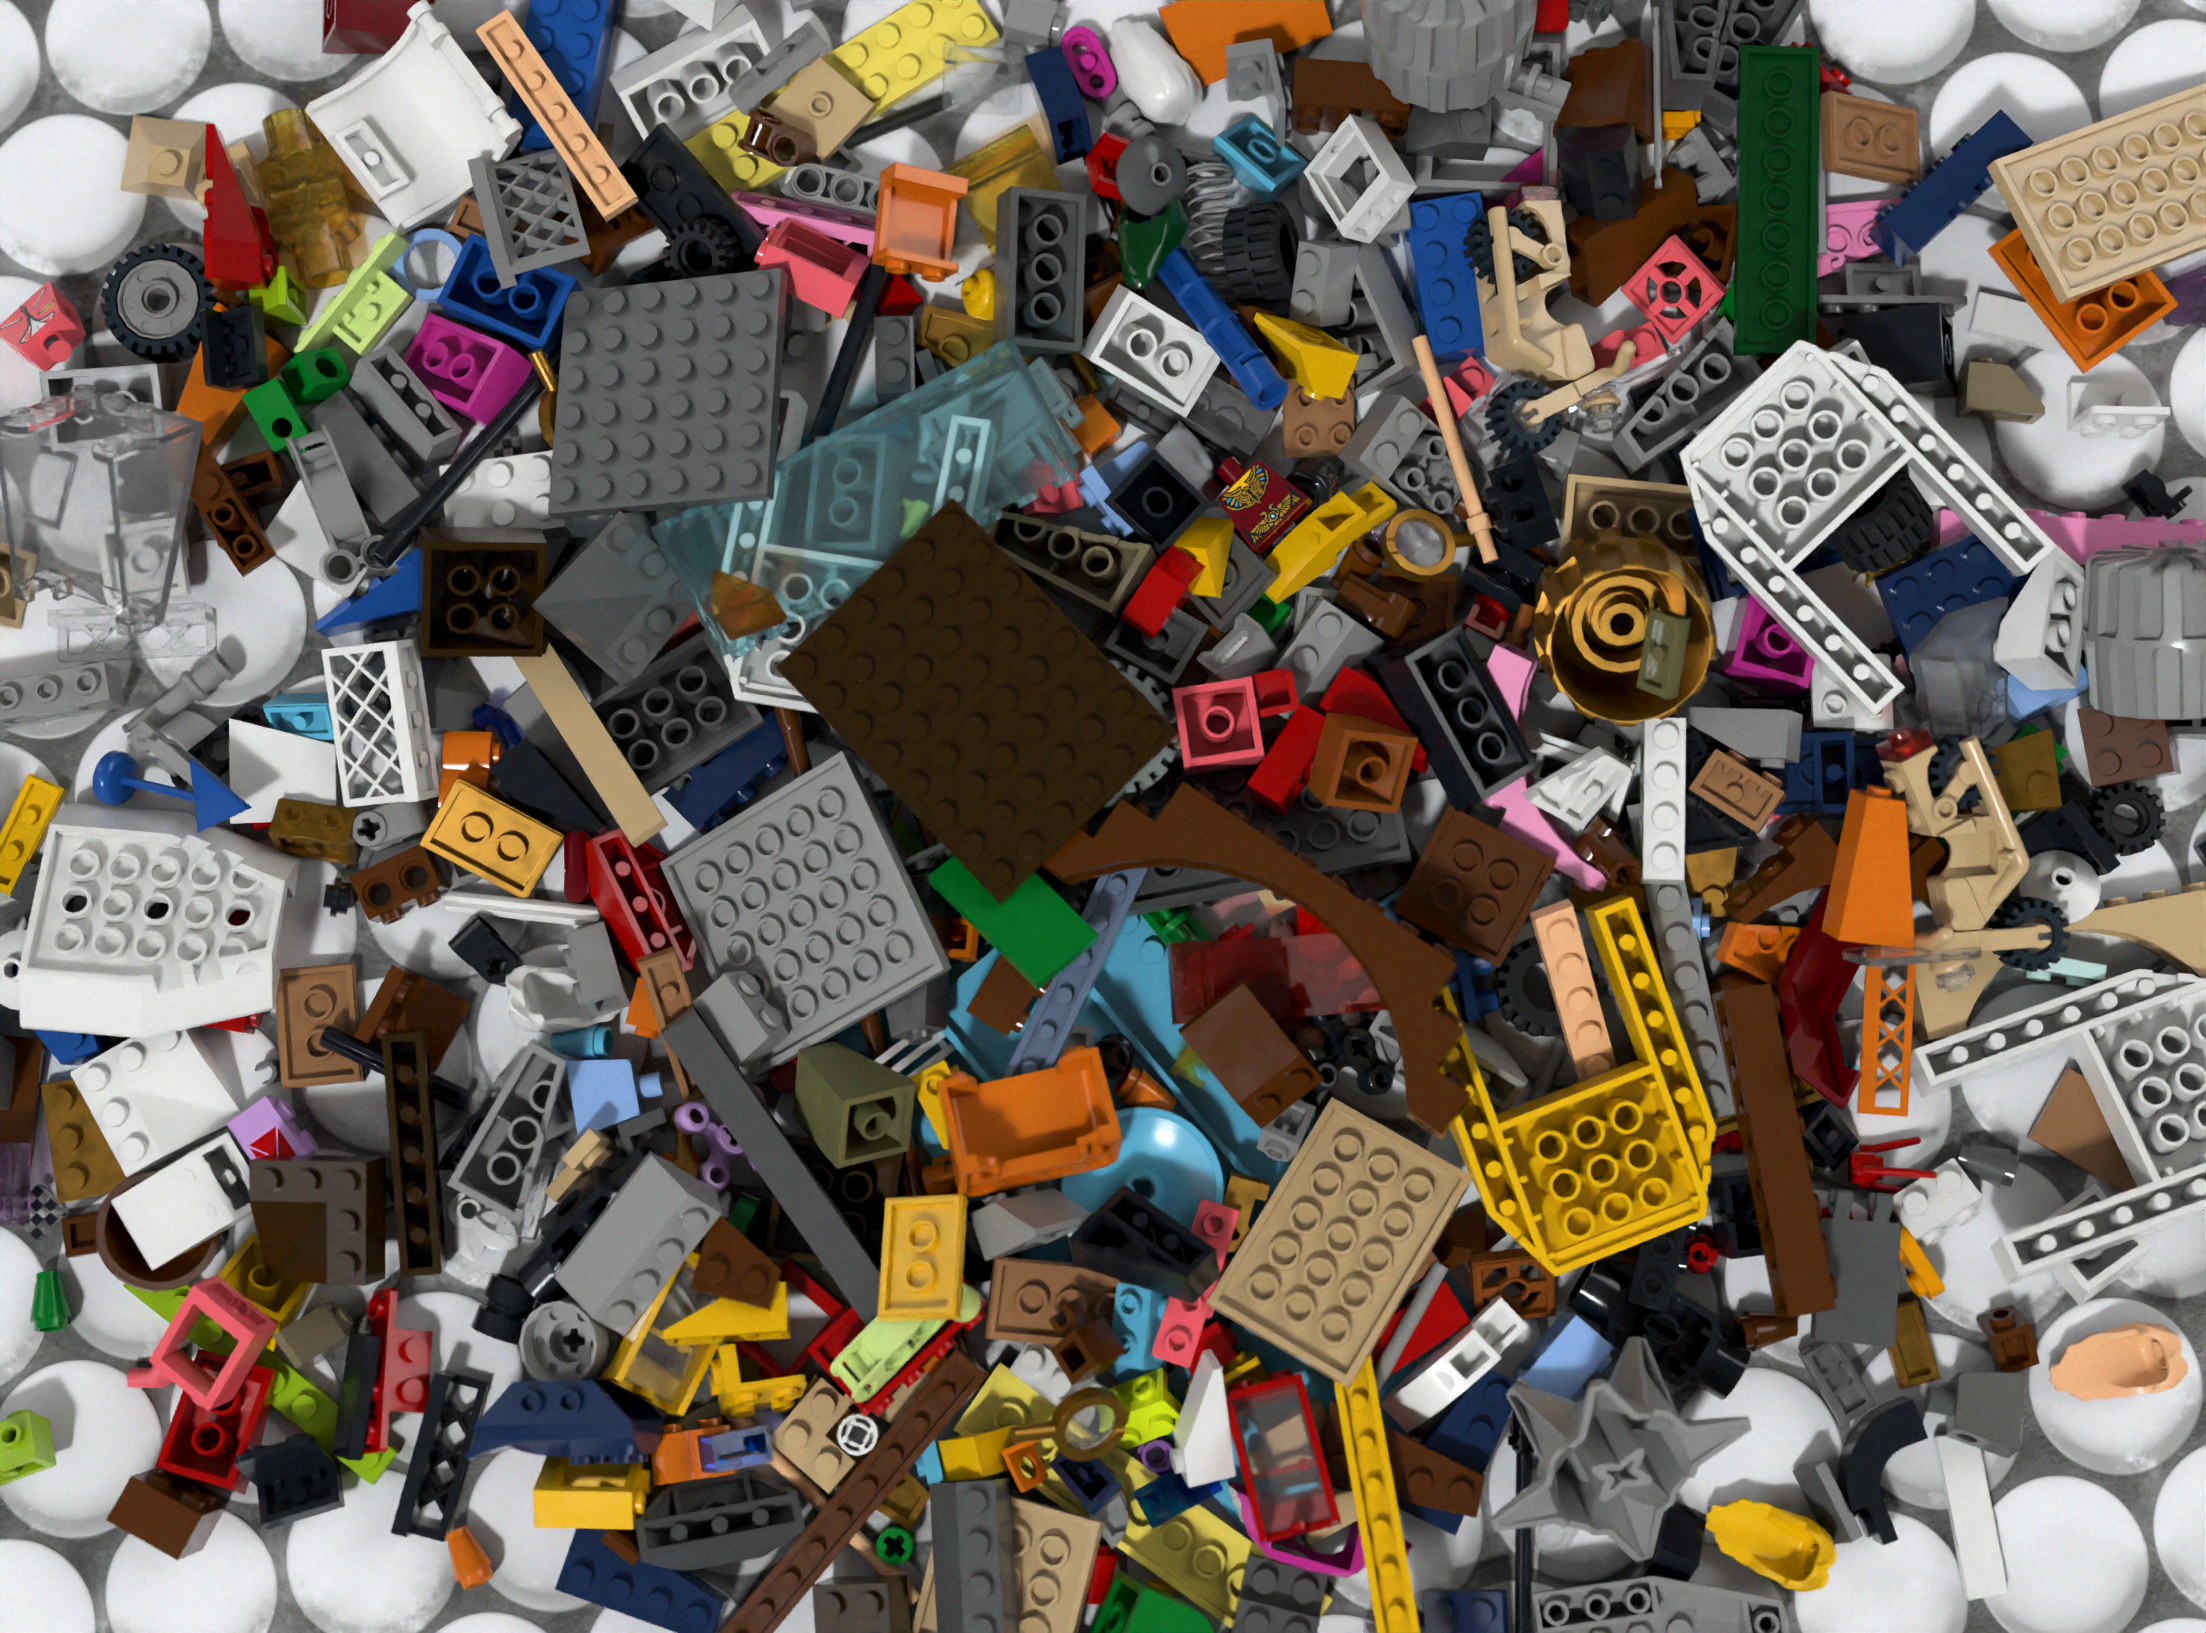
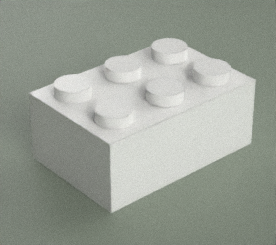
[439,450,574,540]

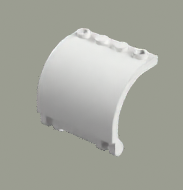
[305,0,523,236]

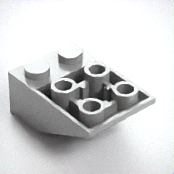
[1337,394,1484,522]

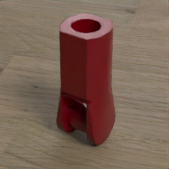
[564,832,592,904]

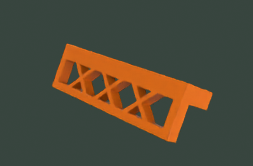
[1857,952,1917,1117]

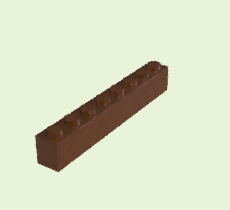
[1711,983,1838,1318]

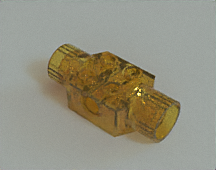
[257,108,362,289]

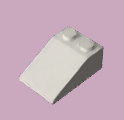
[1080,284,1221,418]
[1993,546,2085,691]

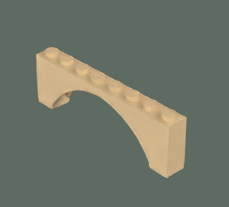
[1898,881,2206,1042]

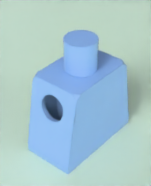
[566,1059,665,1137]

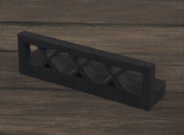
[391,1370,491,1542]

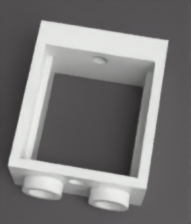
[1304,114,1418,244]

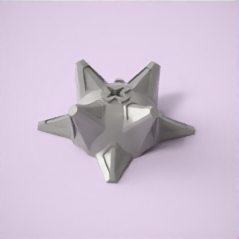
[1490,1337,1752,1563]

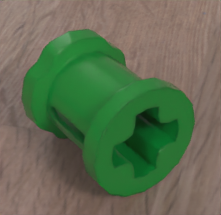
[876,1524,915,1565]

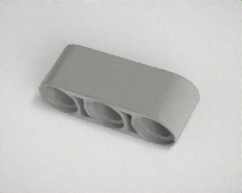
[789,163,880,217]

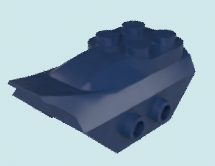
[464,1380,665,1465]

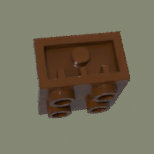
[354,965,471,1073]

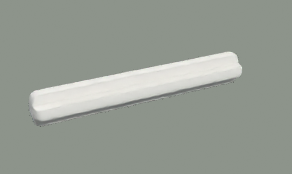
[444,891,602,926]

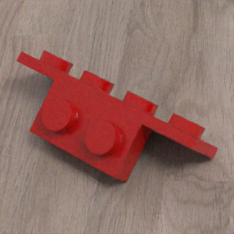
[364,1288,432,1454]

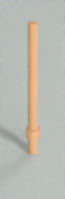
[1411,335,1499,564]

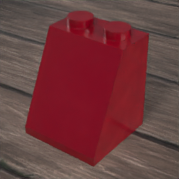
[322,0,435,54]

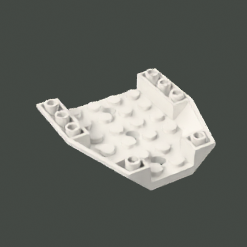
[18,802,300,1038]

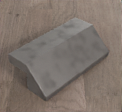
[1103,368,1281,469]

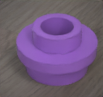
[1136,1435,1175,1475]

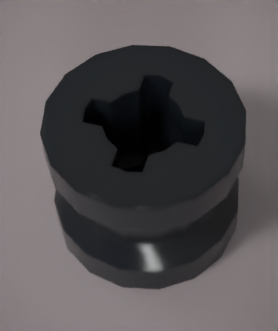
[1093,1033,1134,1079]

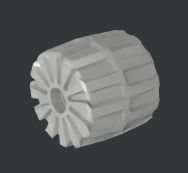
[1360,0,1538,113]
[2083,539,2206,720]

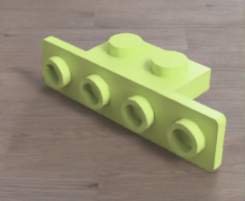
[293,231,414,357]

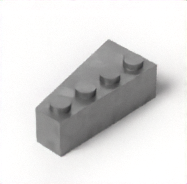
[1650,0,1726,111]

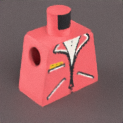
[0,281,86,372]

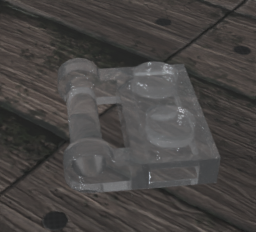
[942,41,1022,116]

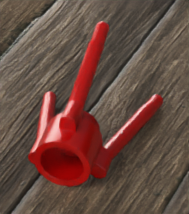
[1848,1137,1937,1195]

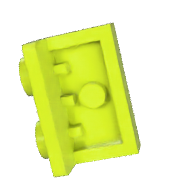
[1095,1368,1183,1451]

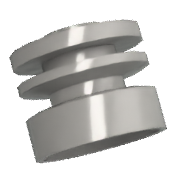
[519,1298,624,1381]

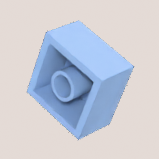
[1513,1311,1614,1402]

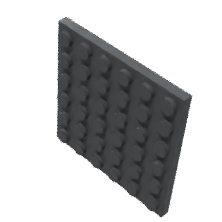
[548,268,788,519]

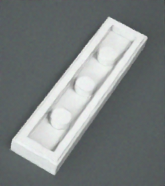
[1934,1434,2009,1600]

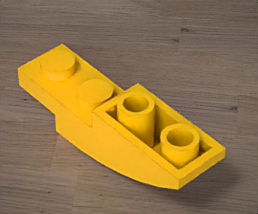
[1264,481,1397,604]

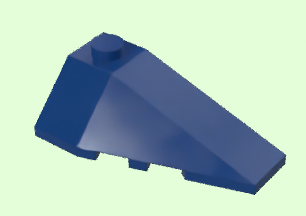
[313,548,419,638]

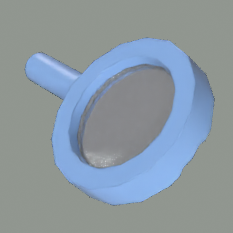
[354,228,463,303]

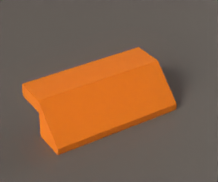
[1157,0,1333,87]

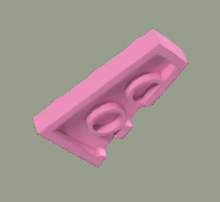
[1817,198,1903,280]

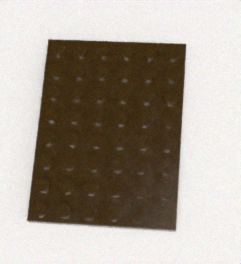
[776,497,1180,905]

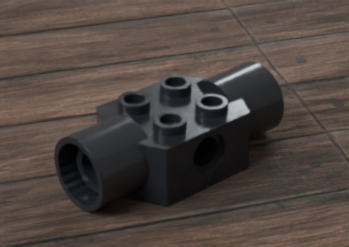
[516,1145,666,1304]
[1567,1259,1751,1400]

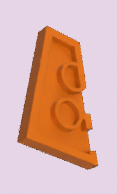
[1714,921,1805,990]

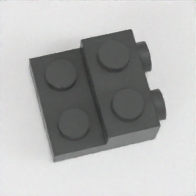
[1102,610,1209,698]
[1230,1553,1328,1633]

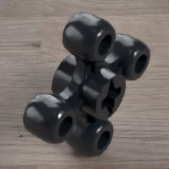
[1305,997,1393,1095]

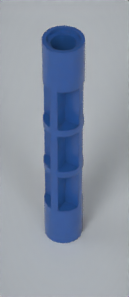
[1142,217,1289,411]

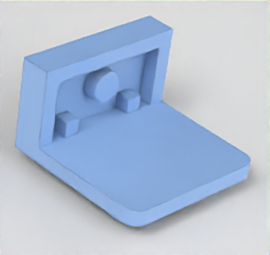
[1077,441,1151,542]

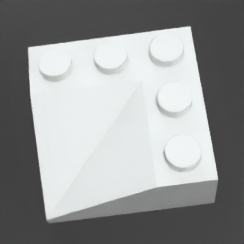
[70,1027,243,1177]

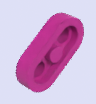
[1060,26,1116,102]

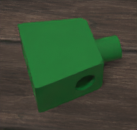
[241,378,313,472]

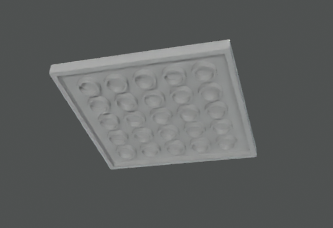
[660,751,952,1077]

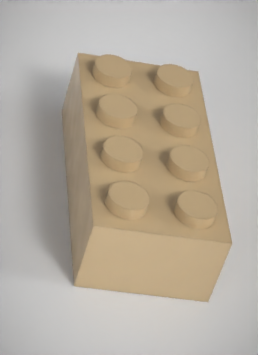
[1555,474,1704,576]

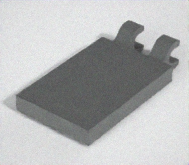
[1810,1189,1901,1347]

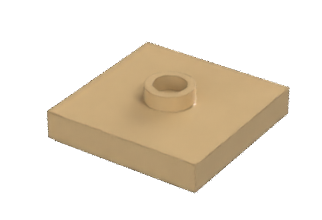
[765,56,876,165]

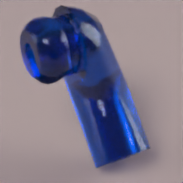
[471,702,523,752]

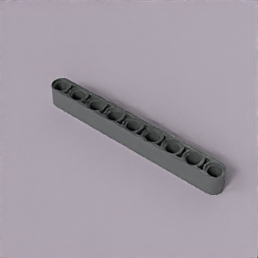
[660,1006,881,1325]

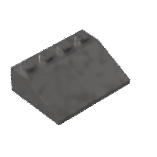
[590,629,766,797]

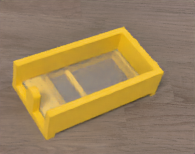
[601,1246,720,1416]

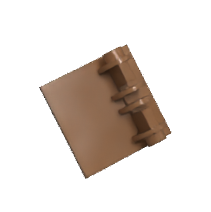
[1281,377,1354,458]

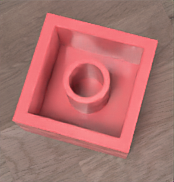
[1172,676,1264,776]

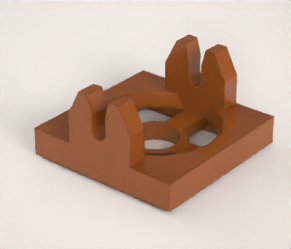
[1466,1248,1556,1320]

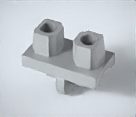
[1492,63,1572,124]
[1667,127,1736,205]

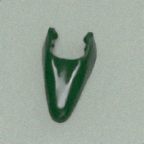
[1118,197,1188,290]

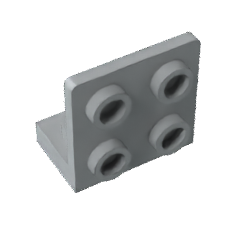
[1225,38,1292,146]

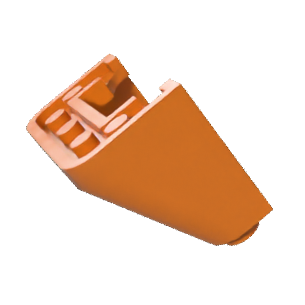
[937,1045,1122,1197]

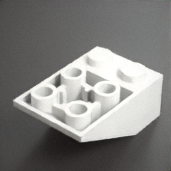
[111,1132,253,1271]

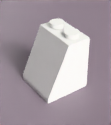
[265,479,388,599]

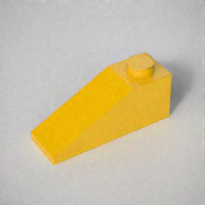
[663,1281,791,1346]

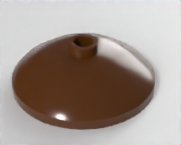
[95,1171,221,1292]

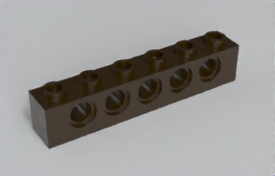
[381,1027,447,1277]

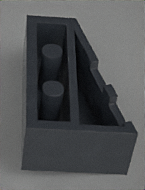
[1068,1184,1220,1304]

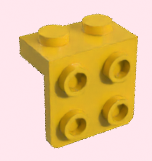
[708,1344,807,1419]

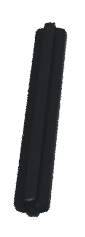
[319,1026,471,1110]

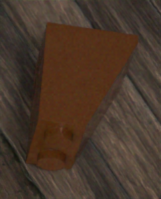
[1553,38,1654,147]

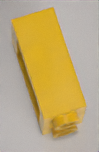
[533,1456,652,1530]

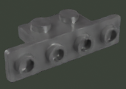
[1816,263,1968,318]

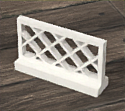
[321,638,440,807]

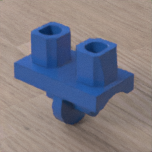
[1448,949,1499,1022]

